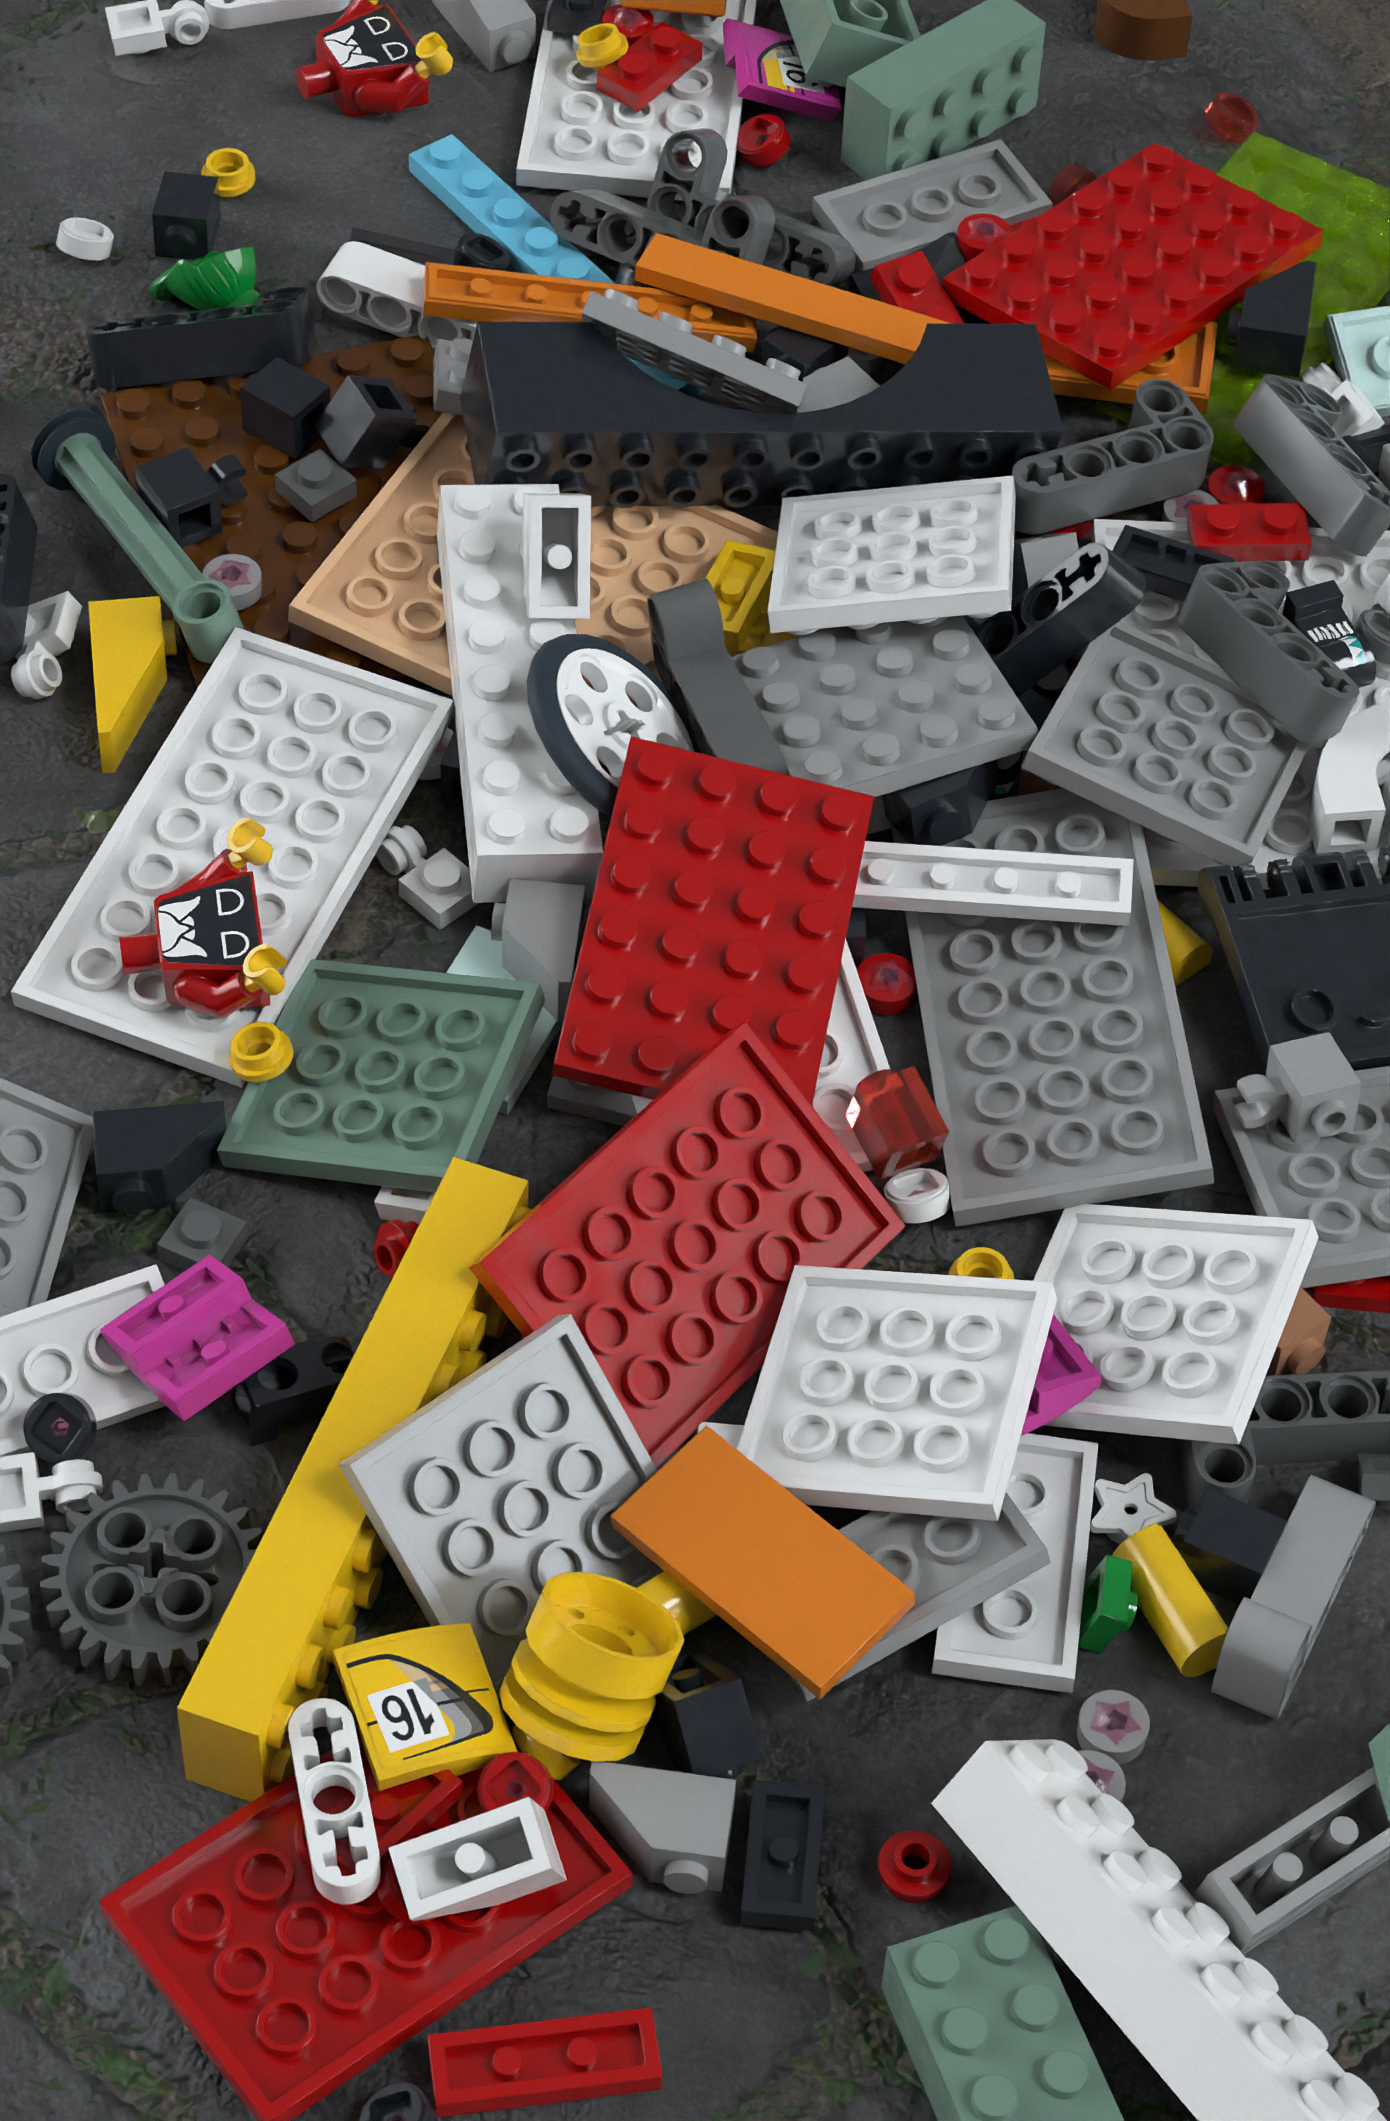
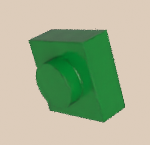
[1078,1555,1138,1654]

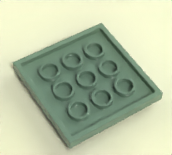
[217,959,545,1193]

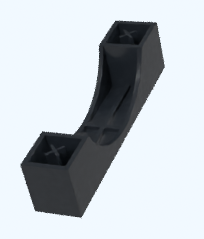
[460,322,1063,508]

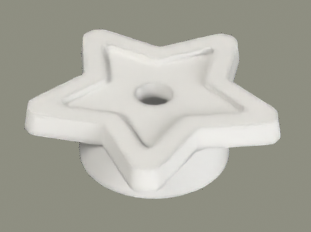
[1090,1473,1177,1544]

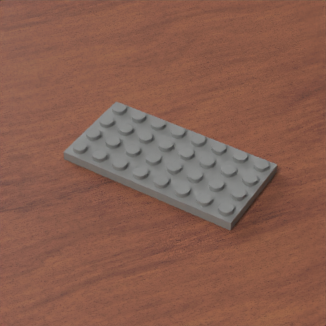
[891,788,1214,1227]

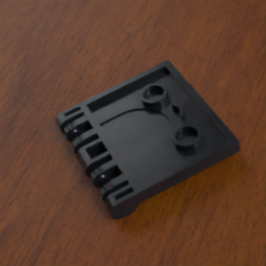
[1198,846,1390,1072]

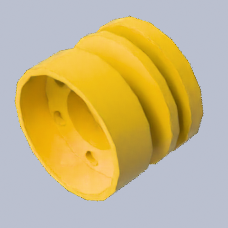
[499,1572,684,1762]

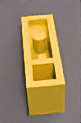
[88,596,177,774]

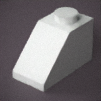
[523,493,591,619]
[388,1797,567,1921]

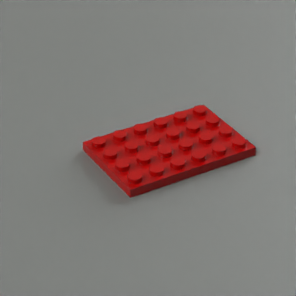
[942,142,1323,390]
[551,736,874,1106]
[468,1021,905,1468]
[99,1724,633,2121]

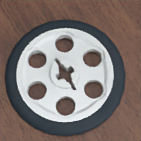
[526,634,701,819]

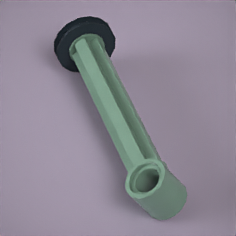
[30,409,245,663]

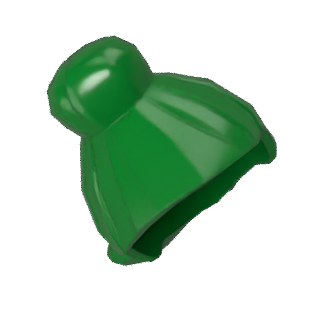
[149,247,260,310]

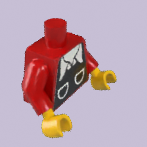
[296,0,453,117]
[119,818,287,1019]

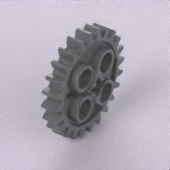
[40,1473,263,1686]

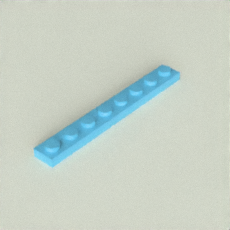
[409,134,705,397]

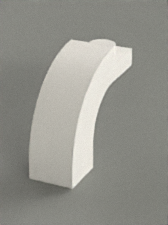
[1309,701,1390,854]

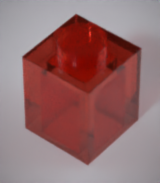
[845,1066,949,1181]

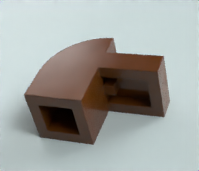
[1094,0,1193,61]

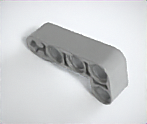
[1211,1475,1376,1720]

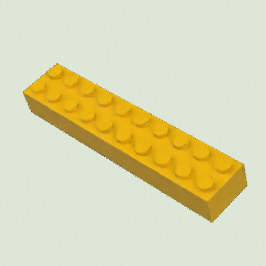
[177,1157,532,1802]

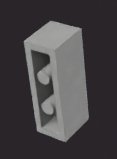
[1192,1767,1390,1955]

